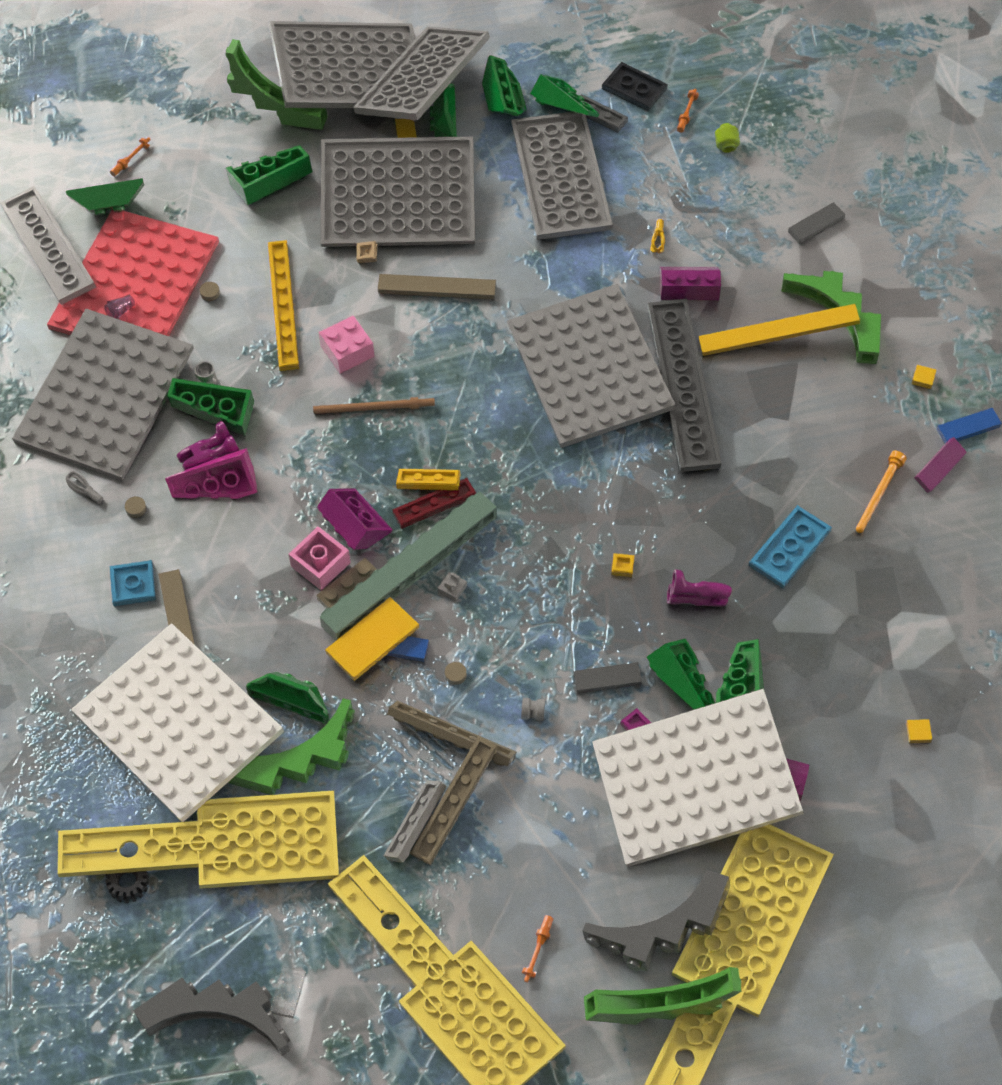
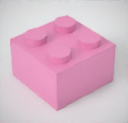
[319,315,375,374]
[288,527,351,591]

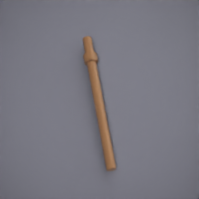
[313,397,435,414]

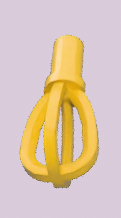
[650,219,665,254]

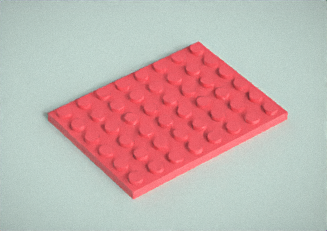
[47,210,219,336]

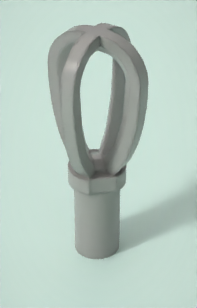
[65,471,103,504]

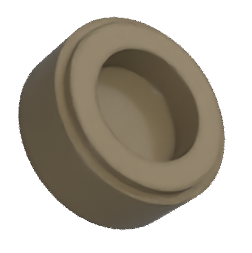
[200,282,220,301]
[125,496,147,518]
[445,662,467,685]

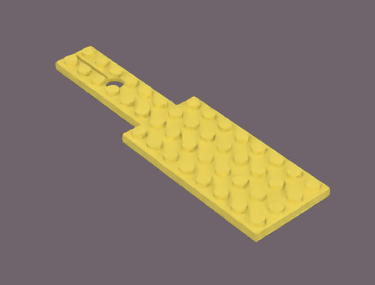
[644,824,834,1085]

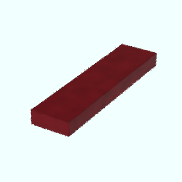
[392,478,476,529]

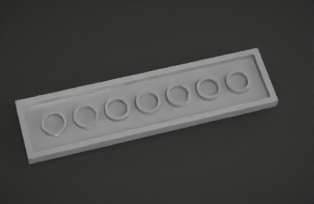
[0,186,96,305]

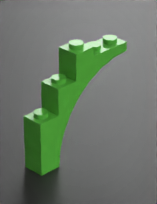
[225,39,328,130]
[781,271,881,364]
[228,698,355,795]
[584,967,742,1025]

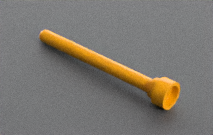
[856,450,907,533]

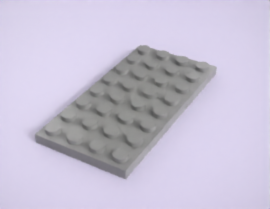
[353,26,490,120]
[511,112,613,240]

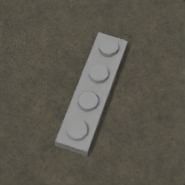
[383,780,447,863]

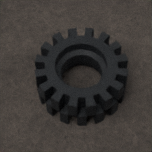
[105,871,149,903]

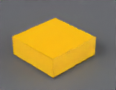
[912,365,937,389]
[611,553,635,577]
[906,719,932,743]

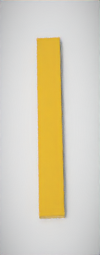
[268,240,299,371]
[698,304,860,356]

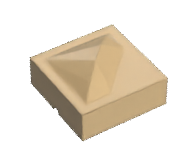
[357,241,377,263]

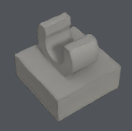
[438,572,467,601]

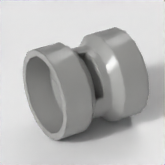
[194,361,217,384]
[521,697,545,721]

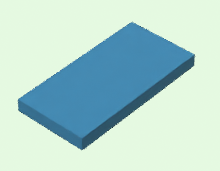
[748,505,832,588]

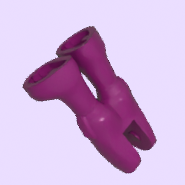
[176,421,240,470]
[667,569,732,607]

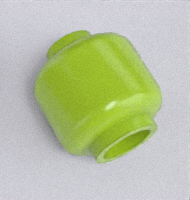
[715,123,740,153]

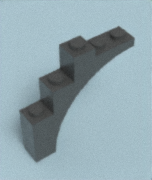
[583,870,730,971]
[133,978,290,1056]

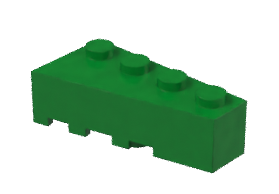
[225,145,313,205]
[167,378,254,437]

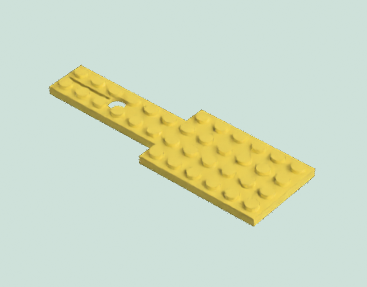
[58,791,339,889]
[328,855,566,1085]

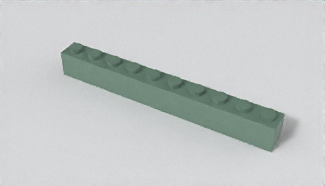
[320,491,497,641]

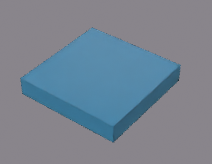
[109,560,156,606]

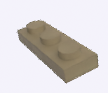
[316,558,377,609]

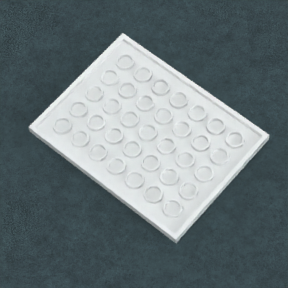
[71,623,284,822]
[592,689,804,867]

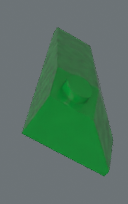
[530,74,600,117]
[647,638,715,710]
[716,639,765,703]

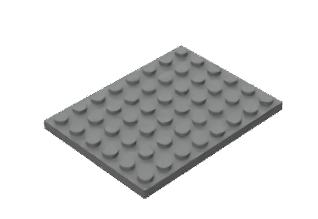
[269,21,430,108]
[321,137,475,247]
[507,284,676,448]
[12,309,194,481]

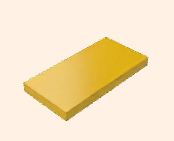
[325,597,419,681]

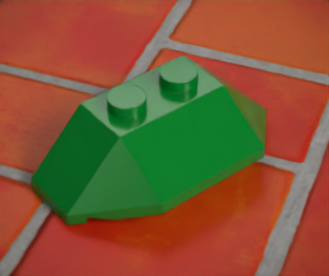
[482,55,527,116]
[430,83,457,137]
[66,178,144,215]
[246,672,329,725]

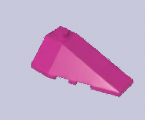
[165,448,258,499]

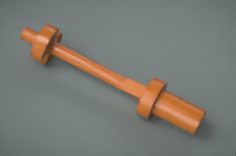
[677,89,699,133]
[110,137,151,177]
[522,915,554,983]

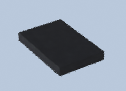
[602,62,668,111]

